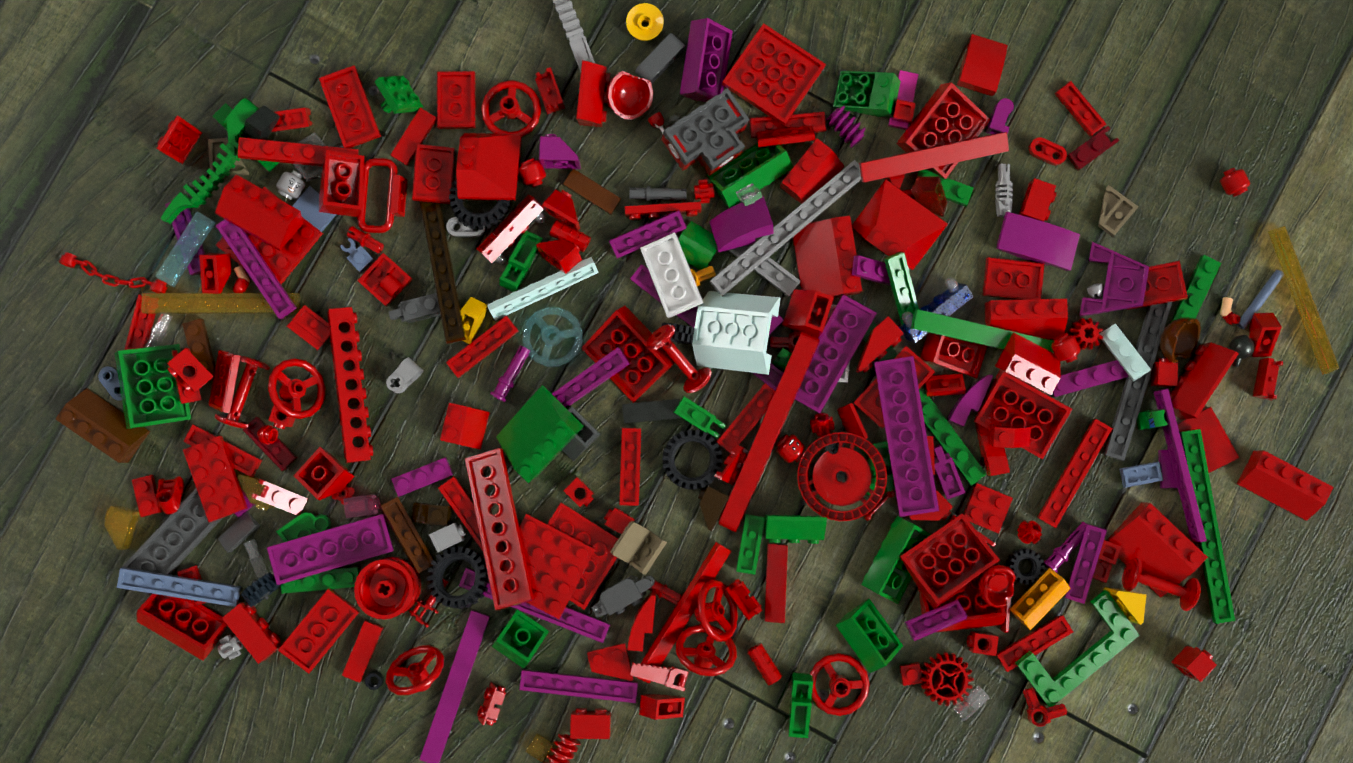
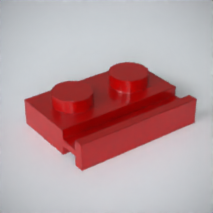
[287,305,330,351]

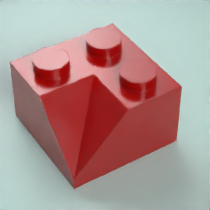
[293,447,355,500]

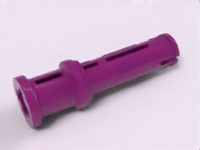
[490,345,531,402]
[1042,521,1087,573]

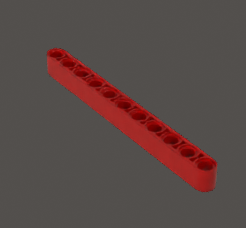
[718,331,820,532]

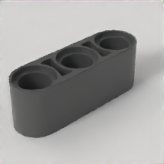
[635,33,686,84]

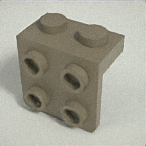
[611,521,667,575]

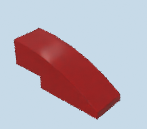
[975,422,1010,476]
[627,590,656,652]

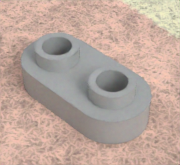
[446,217,486,237]

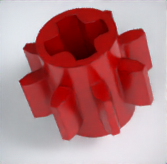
[694,179,714,204]
[810,413,835,437]
[1017,520,1042,544]

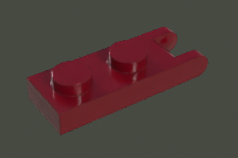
[1067,126,1120,171]

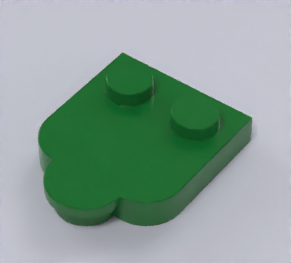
[276,512,331,542]

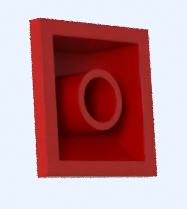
[542,190,580,231]

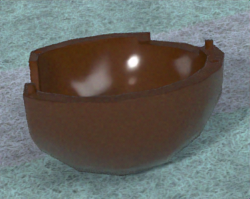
[1160,317,1201,363]

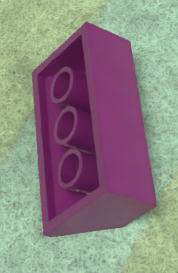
[680,18,733,102]

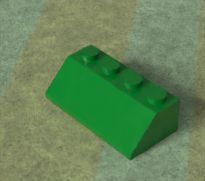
[706,143,793,208]
[861,516,931,604]

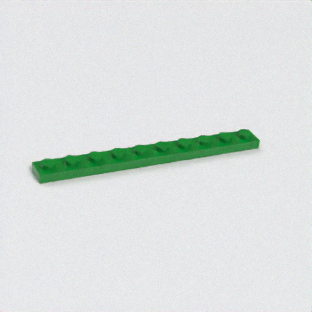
[862,321,987,486]
[1179,429,1235,624]

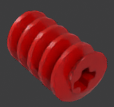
[543,734,581,763]

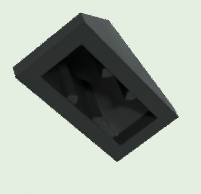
[244,105,281,140]

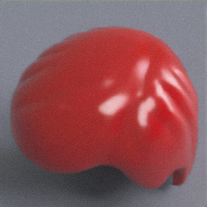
[978,565,1016,608]

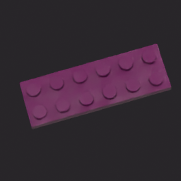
[795,295,877,414]
[267,514,394,585]

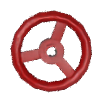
[481,80,541,138]
[268,358,326,419]
[695,580,738,642]
[676,624,737,676]
[385,645,444,695]
[810,653,870,716]

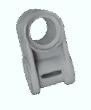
[386,357,423,393]

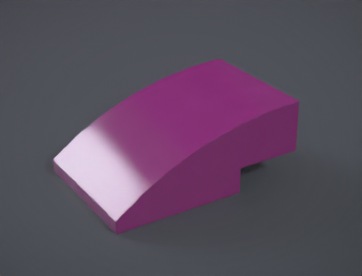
[709,196,774,252]

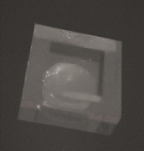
[736,183,762,206]

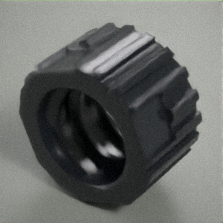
[365,671,384,690]

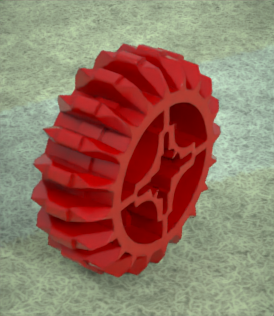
[920,652,973,706]

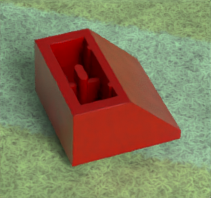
[782,290,834,338]

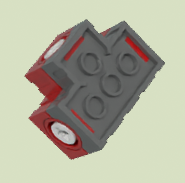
[661,88,750,176]

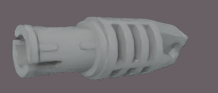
[995,164,1013,217]

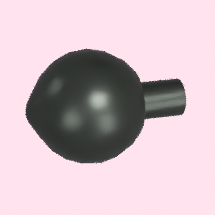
[1229,335,1254,367]

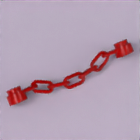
[59,252,167,295]

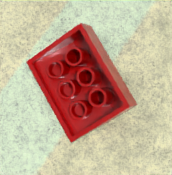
[896,82,991,179]
[793,216,862,298]
[581,306,675,403]
[974,370,1072,459]
[1106,502,1208,598]
[900,513,1000,609]
[918,578,1007,632]

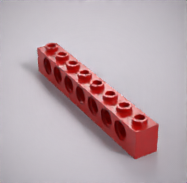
[327,307,373,464]

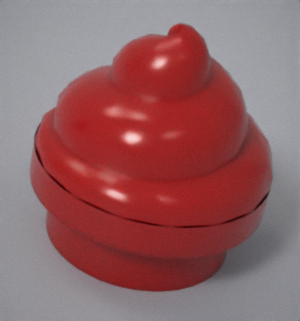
[257,425,278,445]

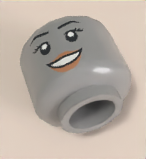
[276,170,305,200]

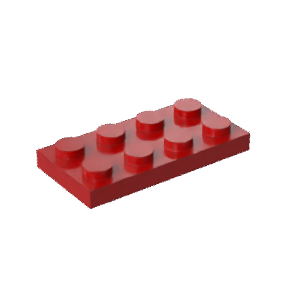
[319,65,381,148]
[854,346,935,429]
[183,436,248,522]
[278,588,360,674]

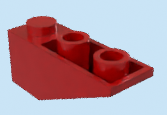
[856,316,904,373]

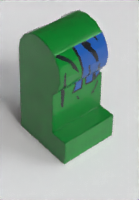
[1137,409,1168,430]

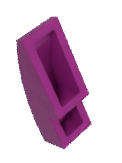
[947,374,993,427]

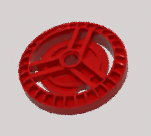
[797,432,887,521]

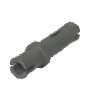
[629,186,687,201]

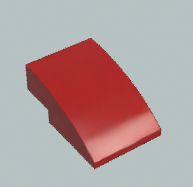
[957,34,1008,96]

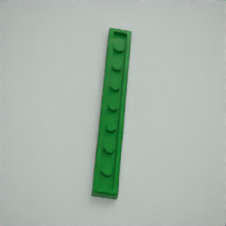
[911,309,1054,353]

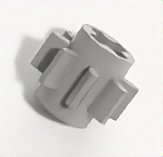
[217,634,243,660]

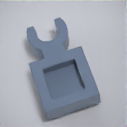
[340,238,375,273]

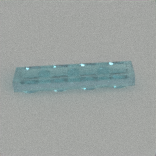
[155,211,216,287]

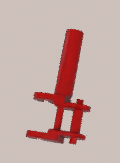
[409,578,448,628]

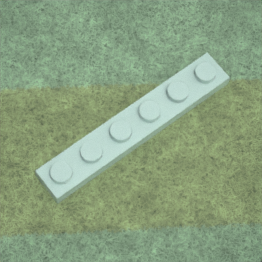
[487,257,599,321]

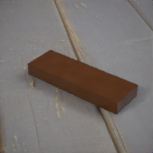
[563,168,621,215]

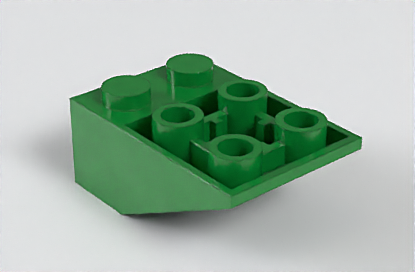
[833,71,901,117]

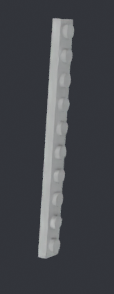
[710,160,861,296]

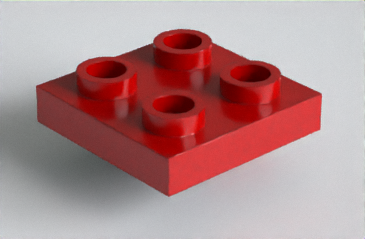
[358,253,412,307]

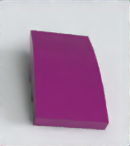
[996,212,1080,271]

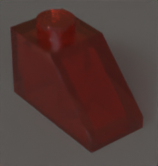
[912,176,948,217]

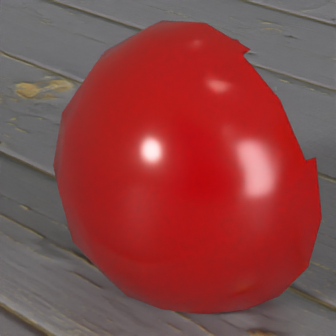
[606,71,653,120]

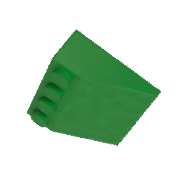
[114,344,191,429]
[496,385,584,483]

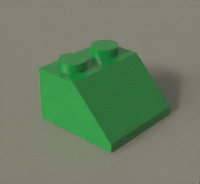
[492,609,549,669]

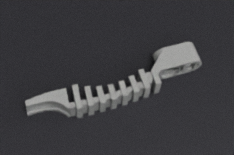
[552,0,595,72]

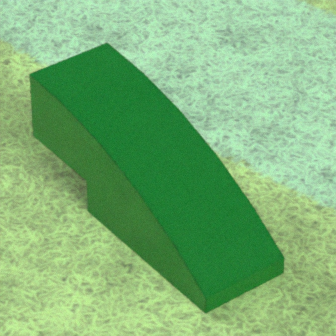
[499,230,543,292]
[788,673,813,738]

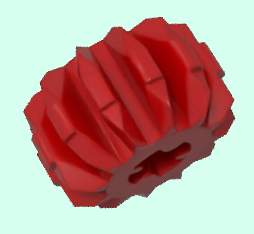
[1069,318,1103,350]

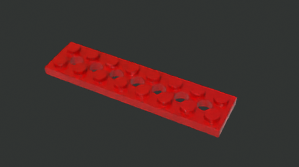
[465,448,534,610]

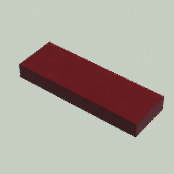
[243,416,298,471]

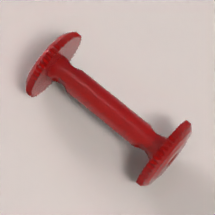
[647,325,711,393]
[215,356,270,429]
[1122,558,1201,611]

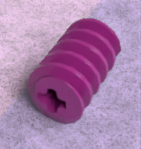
[826,106,866,148]

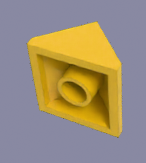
[1102,587,1146,625]

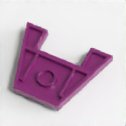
[1080,242,1149,317]

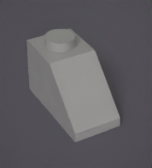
[429,522,466,553]

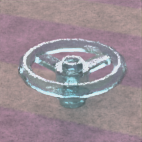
[523,307,583,367]

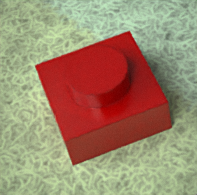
[892,99,916,123]
[899,662,923,686]

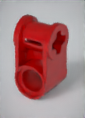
[155,476,184,514]

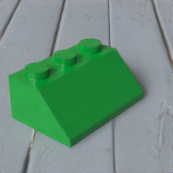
[764,515,827,544]
[836,599,903,673]

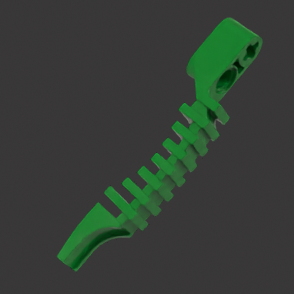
[161,98,259,224]

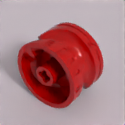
[354,557,421,620]

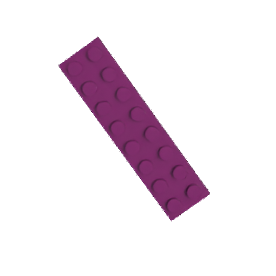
[874,356,939,517]

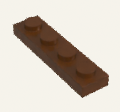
[380,497,433,574]

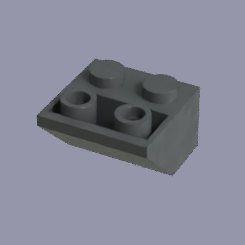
[562,407,601,462]

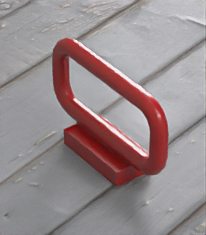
[357,158,408,233]

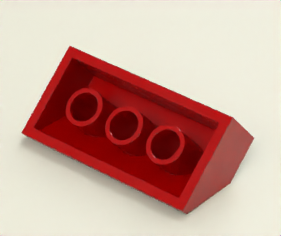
[215,174,303,251]
[985,299,1068,340]
[1169,342,1239,420]
[1237,450,1334,521]
[137,594,227,661]

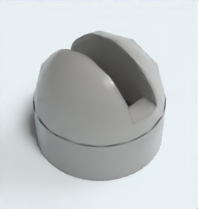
[1086,283,1104,298]

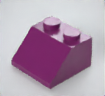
[539,134,581,169]

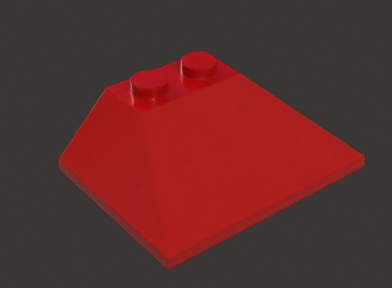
[456,133,522,200]
[852,179,948,270]

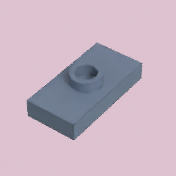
[1119,462,1163,488]

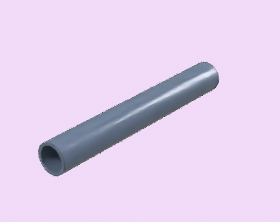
[1236,270,1285,329]

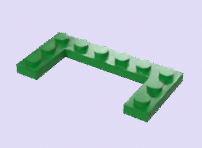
[1015,590,1140,707]

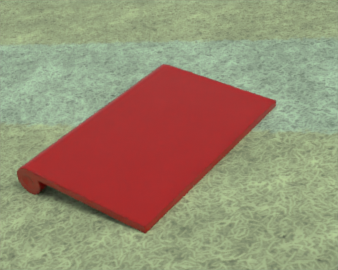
[1177,406,1239,473]

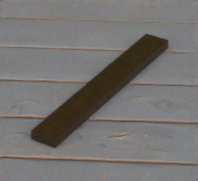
[420,202,466,344]

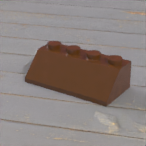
[56,388,150,463]

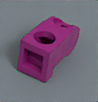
[985,98,1014,134]

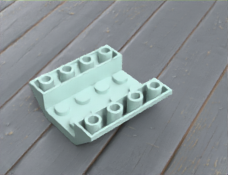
[692,291,781,375]

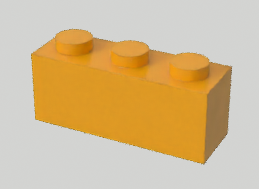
[1010,568,1071,630]

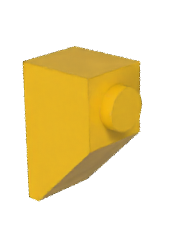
[461,297,487,344]

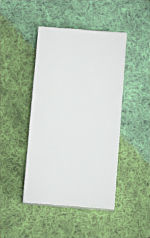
[640,232,703,318]

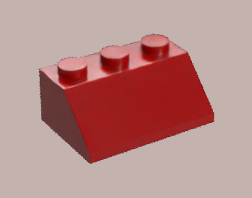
[576,60,611,127]
[780,138,844,204]
[995,332,1061,395]

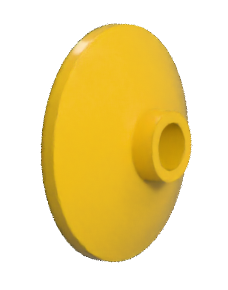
[626,3,664,41]

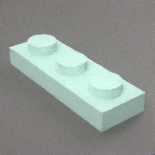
[1100,323,1151,382]

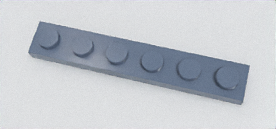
[117,567,241,607]

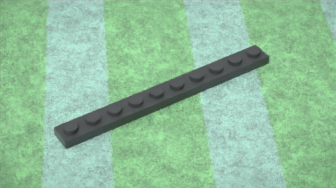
[1103,302,1172,461]

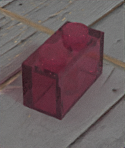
[343,494,380,518]

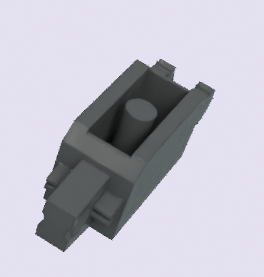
[389,293,441,323]
[591,575,655,617]

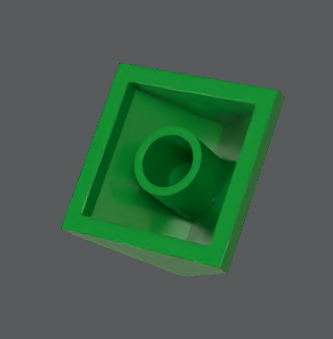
[678,221,718,270]

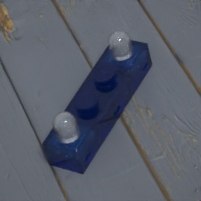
[899,277,973,343]

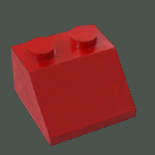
[440,403,490,449]

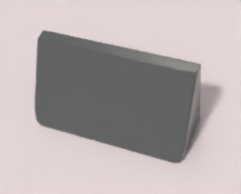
[218,511,260,553]

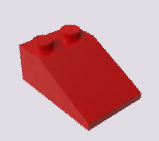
[156,115,202,165]
[319,150,364,217]
[920,333,987,378]

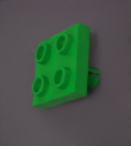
[375,76,423,114]

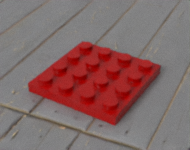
[722,23,826,126]
[216,187,323,285]
[547,502,619,610]
[503,514,595,619]

